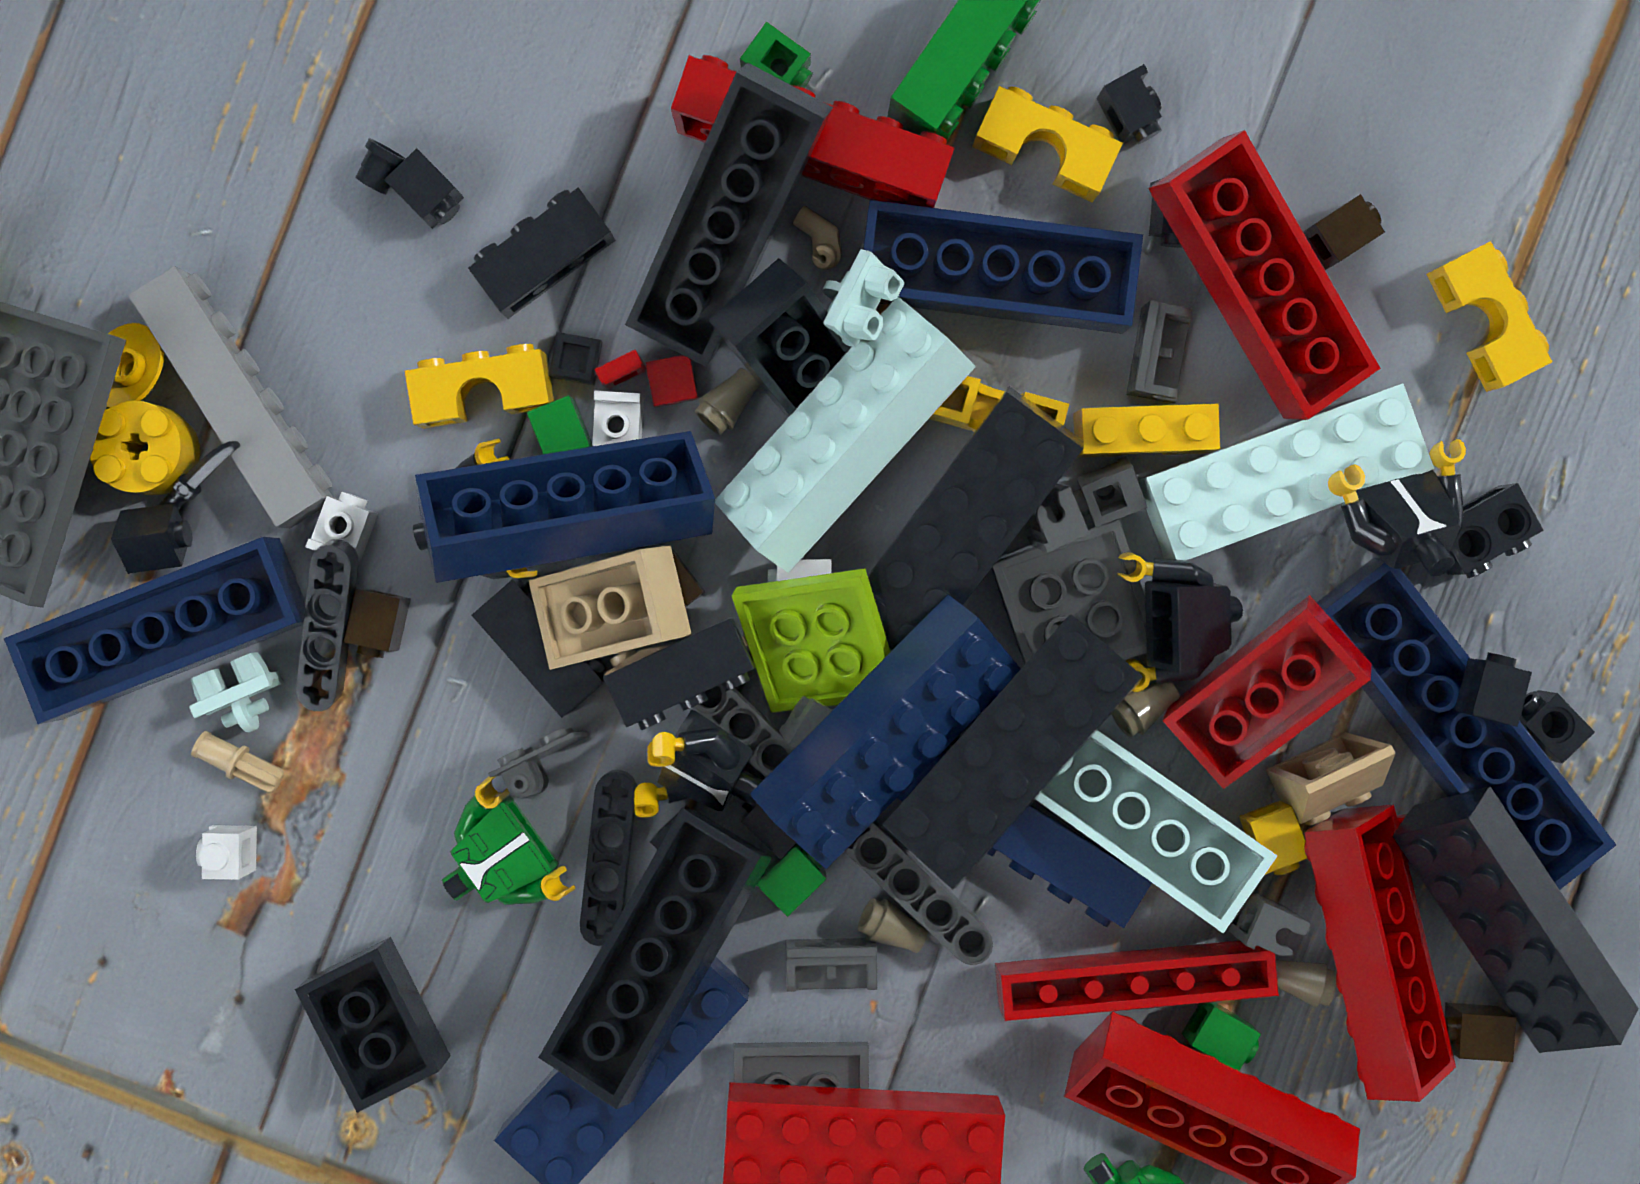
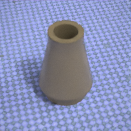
[695,368,760,435]
[1111,682,1180,737]
[858,898,928,953]
[1276,959,1337,1007]

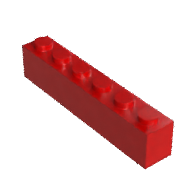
[995,941,1279,1021]

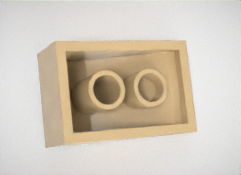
[529,545,692,670]
[1266,732,1395,825]

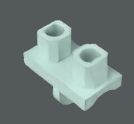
[823,249,904,348]
[189,652,284,733]

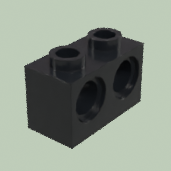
[1446,483,1544,578]

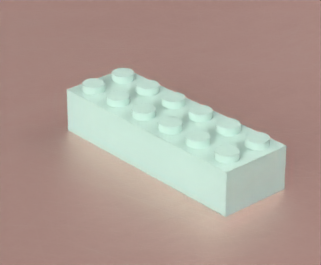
[715,297,976,573]
[1138,383,1434,561]
[1036,730,1277,933]

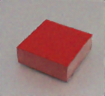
[594,349,646,389]
[645,355,699,408]

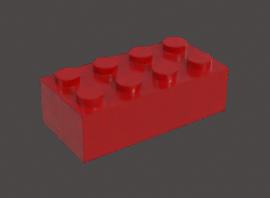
[1162,595,1372,789]

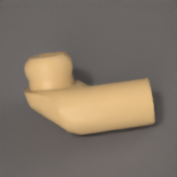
[793,206,842,270]

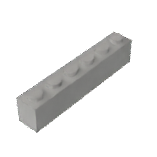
[128,266,333,529]

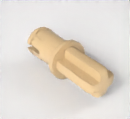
[191,731,284,793]

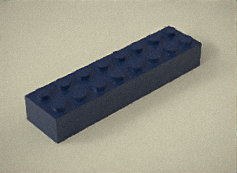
[1317,558,1616,890]

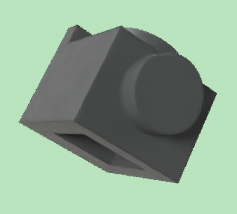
[1072,456,1147,527]

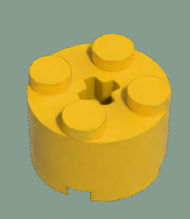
[90,400,200,495]

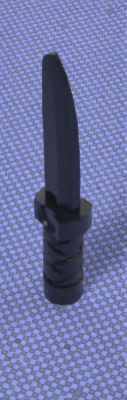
[158,441,240,510]

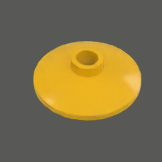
[106,323,164,408]

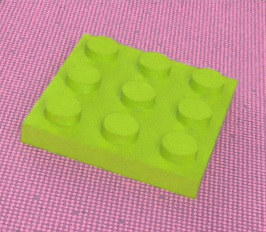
[731,568,890,713]

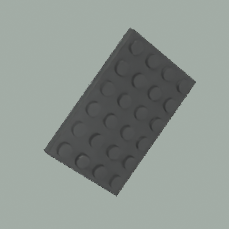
[0,302,126,608]

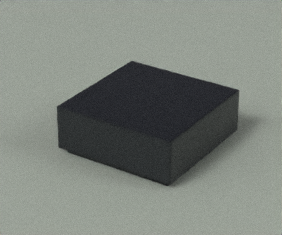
[549,332,603,386]

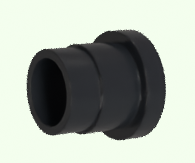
[355,138,406,195]

